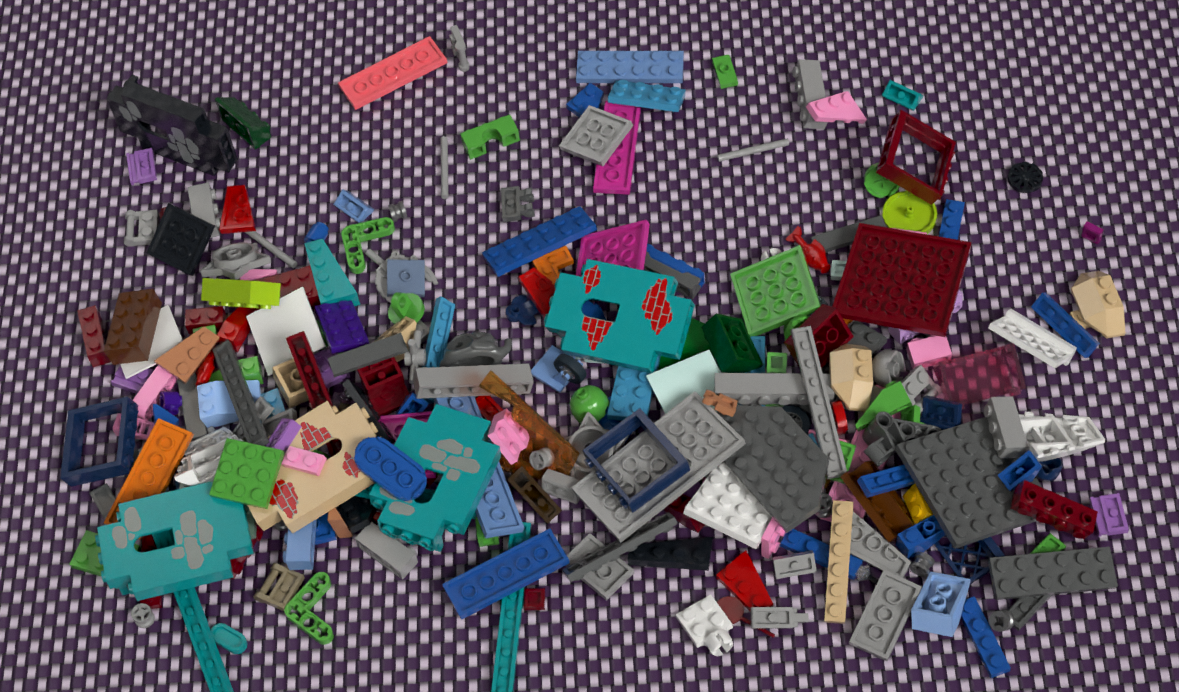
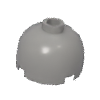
[872,350,904,388]

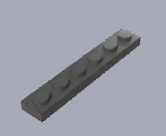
[563,512,678,582]

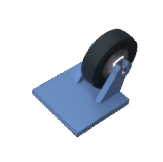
[531,345,587,393]

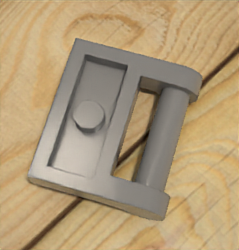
[449,25,470,72]
[124,210,159,246]
[901,365,942,414]

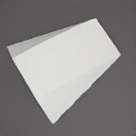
[1019,412,1105,462]
[174,427,243,486]

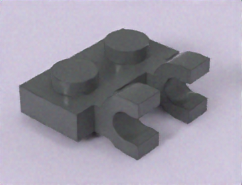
[501,186,535,222]

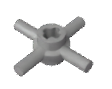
[404,331,426,384]

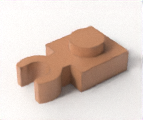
[702,389,738,417]

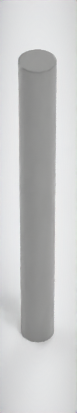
[440,136,449,199]
[717,138,789,162]
[245,231,297,268]

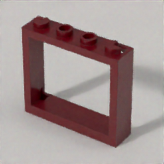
[876,110,956,205]

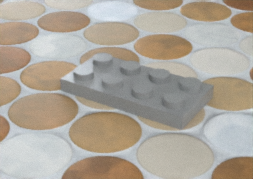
[849,570,922,661]

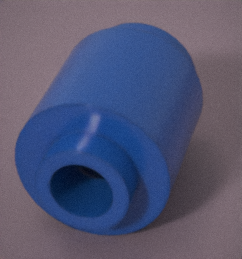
[304,222,329,243]

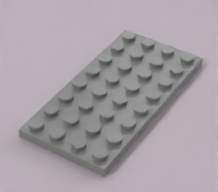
[572,391,746,543]

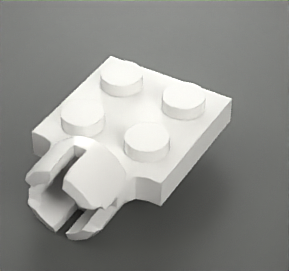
[676,595,733,656]

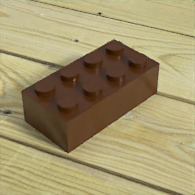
[104,288,162,365]

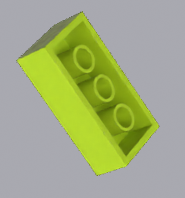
[201,278,281,309]

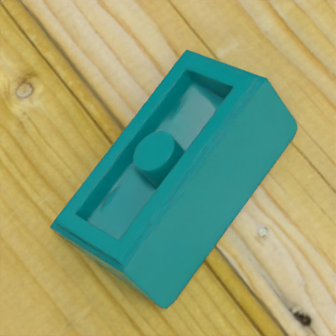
[882,80,924,111]

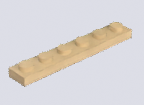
[824,500,853,624]

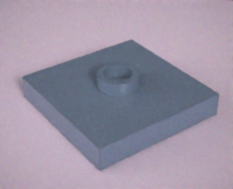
[387,260,425,297]

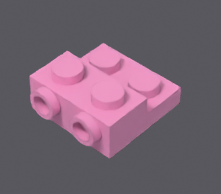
[488,408,530,465]

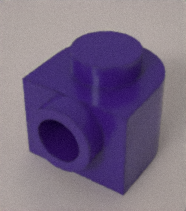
[159,391,182,415]

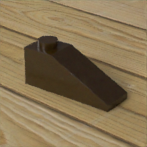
[506,466,562,524]

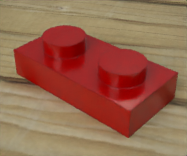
[475,396,503,423]

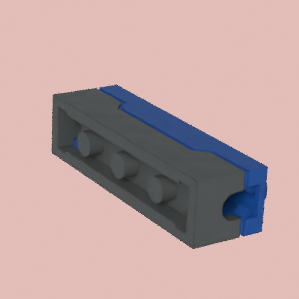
[644,244,705,299]

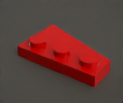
[219,185,256,234]
[518,267,555,319]
[716,550,773,612]

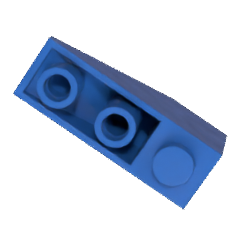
[896,515,946,560]

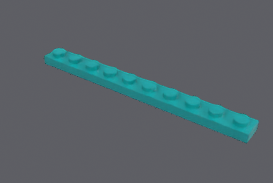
[491,522,532,692]
[152,529,234,692]

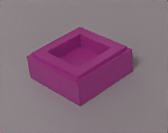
[1081,221,1104,244]

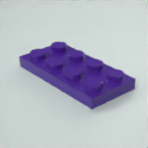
[315,300,369,354]

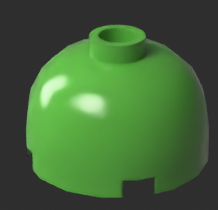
[570,385,610,423]

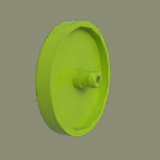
[882,191,937,234]

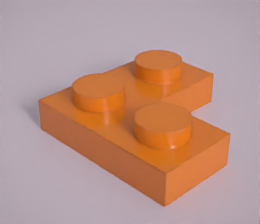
[532,246,574,285]

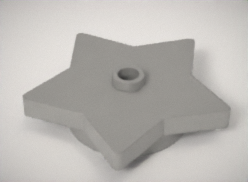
[200,242,271,280]
[555,412,629,480]

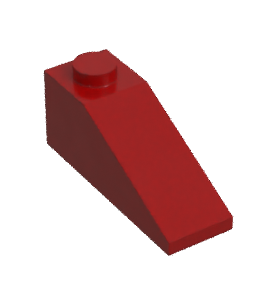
[217,305,260,353]

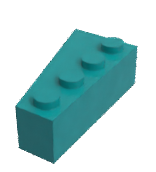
[305,239,360,307]

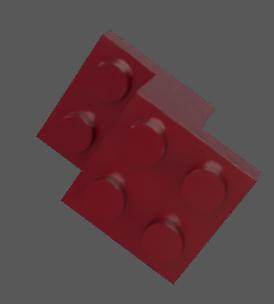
[357,357,409,416]

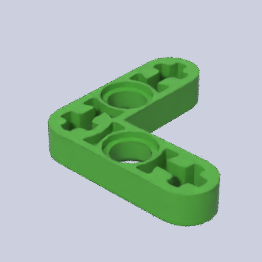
[342,217,395,274]
[284,572,334,645]

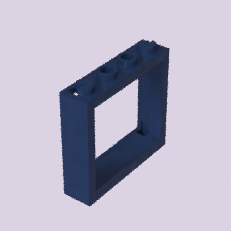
[60,396,139,487]
[583,408,690,513]

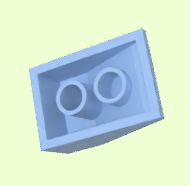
[197,380,261,428]
[911,571,970,637]

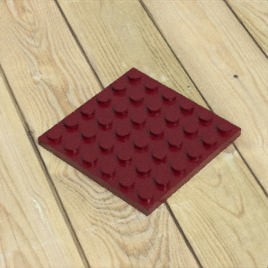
[832,223,972,337]

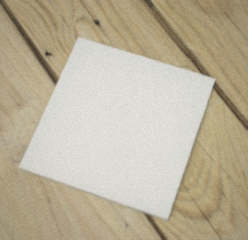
[246,287,326,376]
[120,305,183,379]

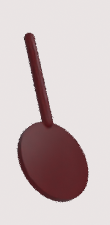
[717,596,775,638]

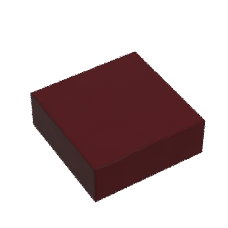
[524,588,546,610]

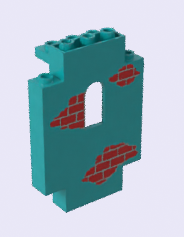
[544,259,695,373]

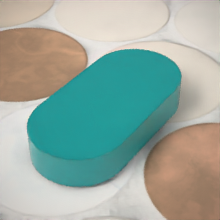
[211,623,248,654]

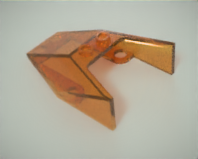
[479,370,580,480]

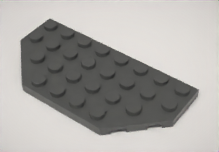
[717,405,829,533]

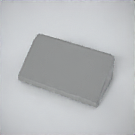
[541,469,581,504]

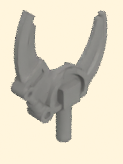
[365,249,438,303]

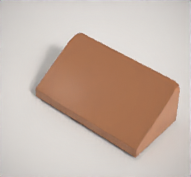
[327,508,353,538]

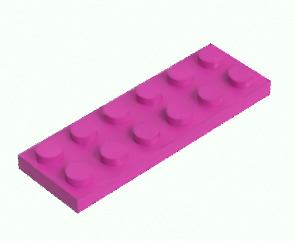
[593,101,641,195]

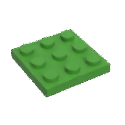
[209,438,285,509]

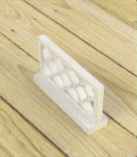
[988,309,1077,368]

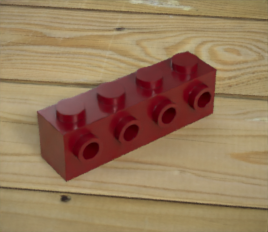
[1011,480,1098,540]

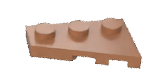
[154,327,220,384]

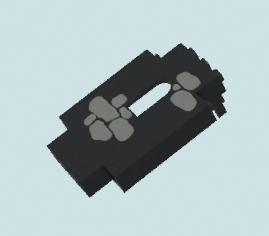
[107,75,238,176]

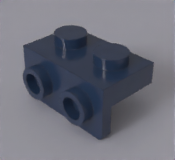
[920,396,962,430]

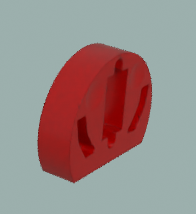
[830,400,848,435]

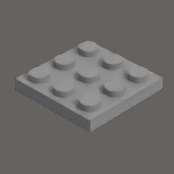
[559,105,633,166]

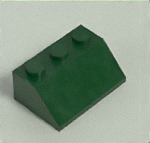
[215,97,272,150]
[701,313,763,373]

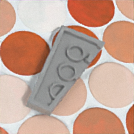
[829,511,911,578]

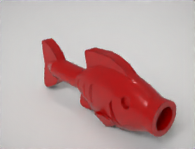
[786,226,830,274]
[195,342,218,386]

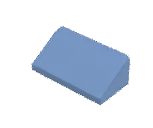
[333,189,374,223]

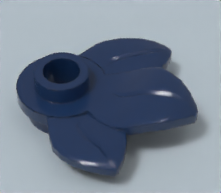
[505,295,539,326]

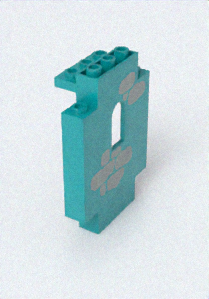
[369,404,501,552]
[95,481,254,601]

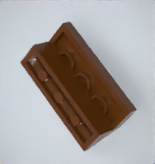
[841,461,915,542]

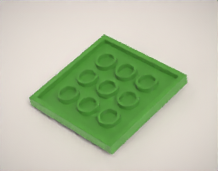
[730,245,821,337]

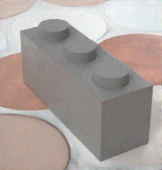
[187,182,221,238]
[984,397,1028,459]
[355,522,418,580]

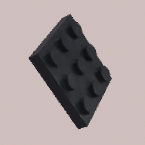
[146,203,215,276]

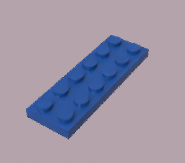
[482,206,597,277]
[442,528,570,620]

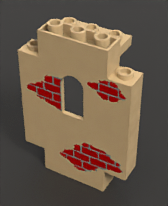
[247,401,381,533]

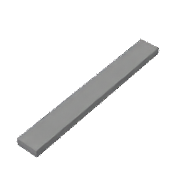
[791,326,847,479]

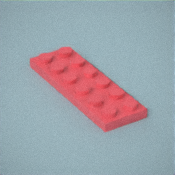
[338,36,448,110]

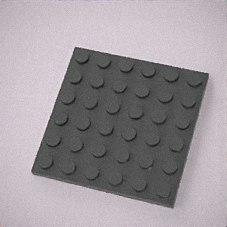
[895,417,1042,549]

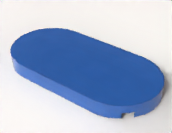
[354,437,427,501]

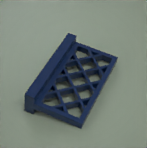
[934,535,1005,584]

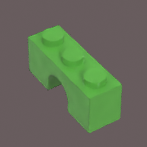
[460,115,520,160]

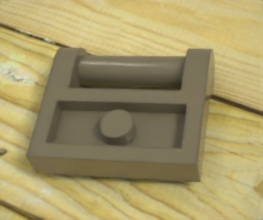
[253,563,305,611]

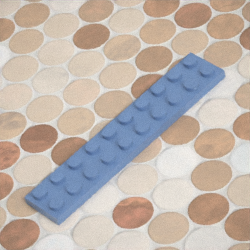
[433,396,524,538]

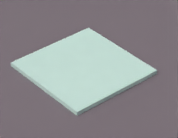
[646,350,738,414]

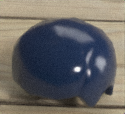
[1035,458,1063,482]

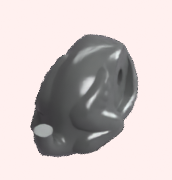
[439,331,512,367]

